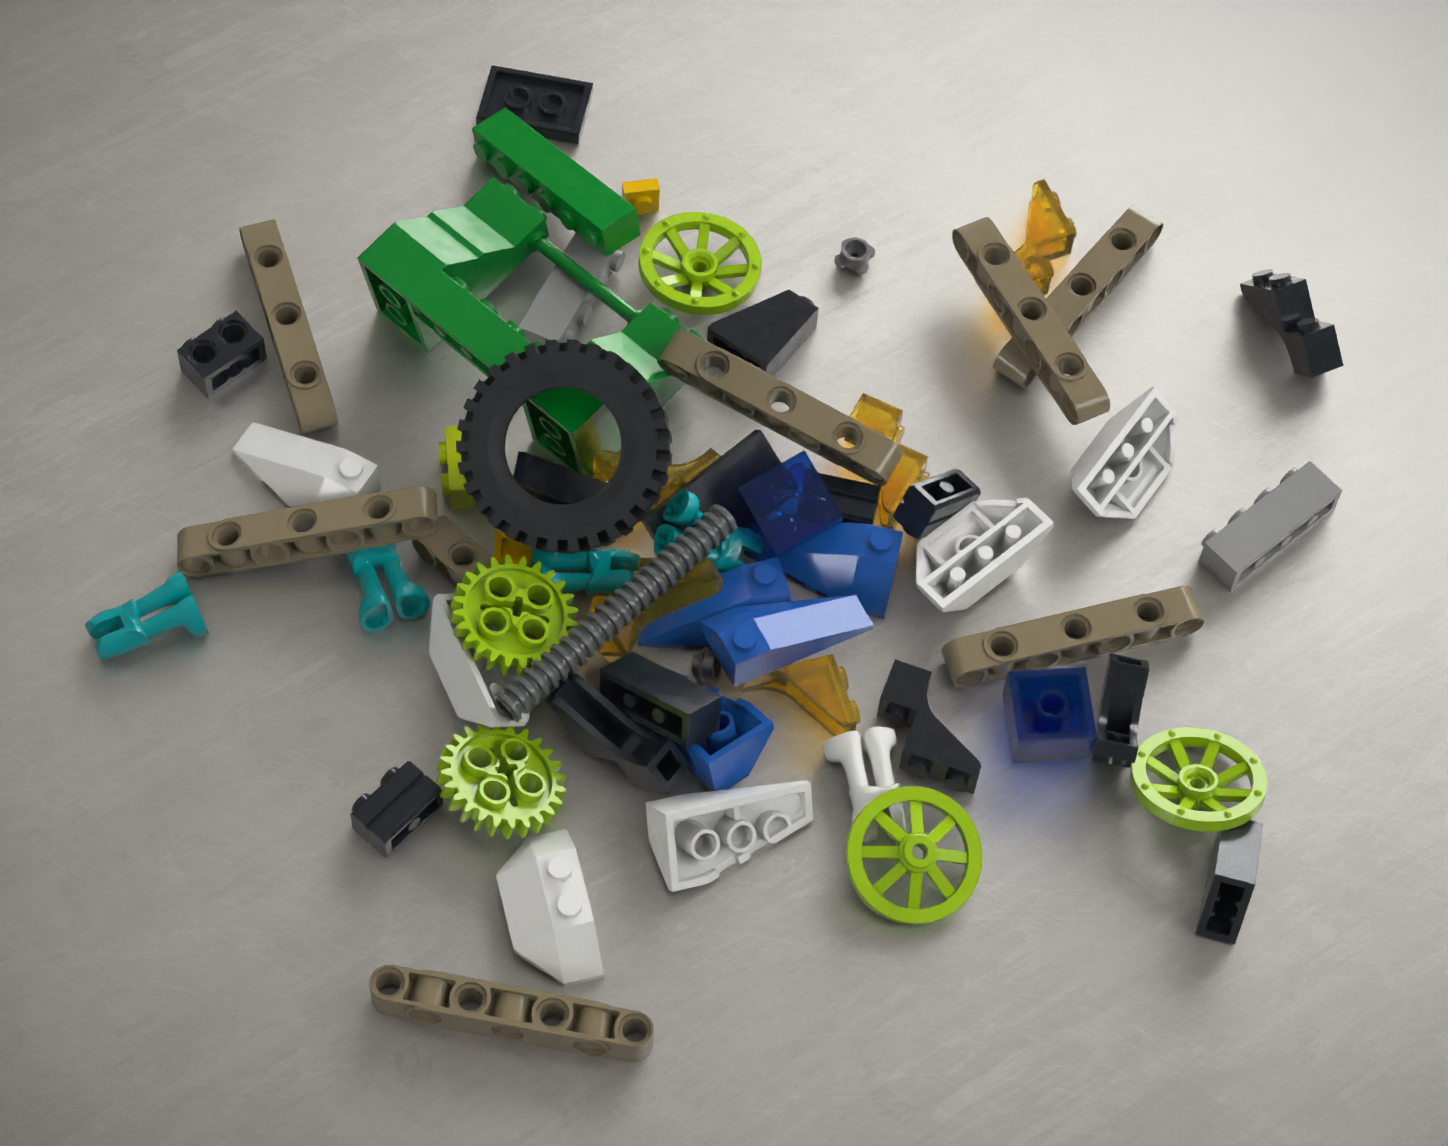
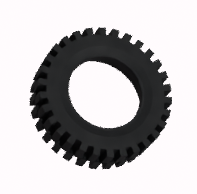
[456,339,672,554]

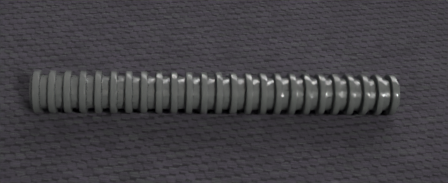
[494,504,737,722]

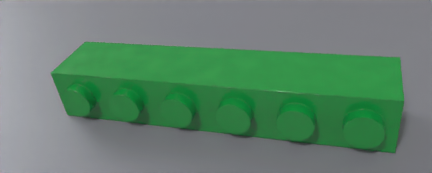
[472,108,641,257]

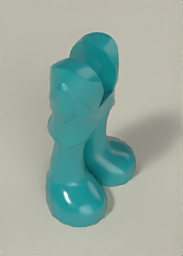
[654,489,765,573]
[346,543,430,632]
[531,548,640,597]
[85,570,209,660]

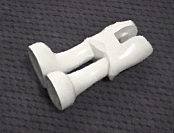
[823,727,906,844]

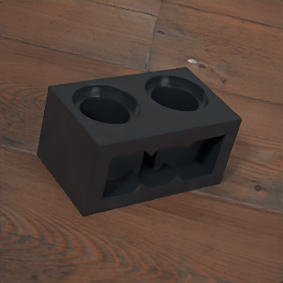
[177,310,267,399]

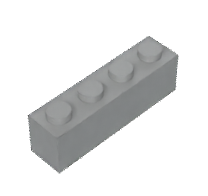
[518,232,625,345]
[1198,461,1343,592]

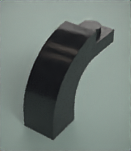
[1091,653,1150,769]

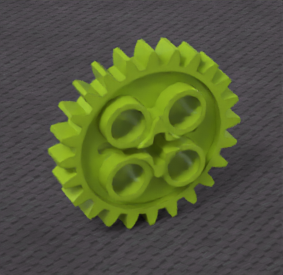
[450,555,578,677]
[436,723,566,839]

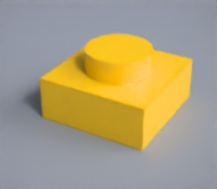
[622,178,660,215]
[493,530,532,568]

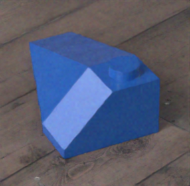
[743,519,903,619]
[631,557,791,651]
[699,595,874,687]
[661,668,774,791]

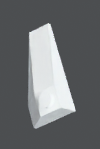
[232,422,381,507]
[645,780,813,892]

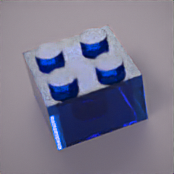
[737,450,843,558]
[1002,667,1097,763]

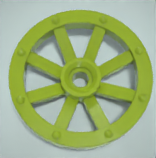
[638,212,762,315]
[1130,727,1268,832]
[845,786,983,925]

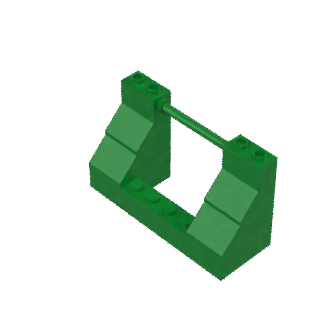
[357,177,704,477]

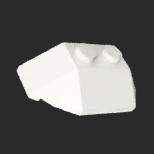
[1070,387,1178,520]
[916,498,1054,612]
[429,594,533,728]
[496,829,604,987]

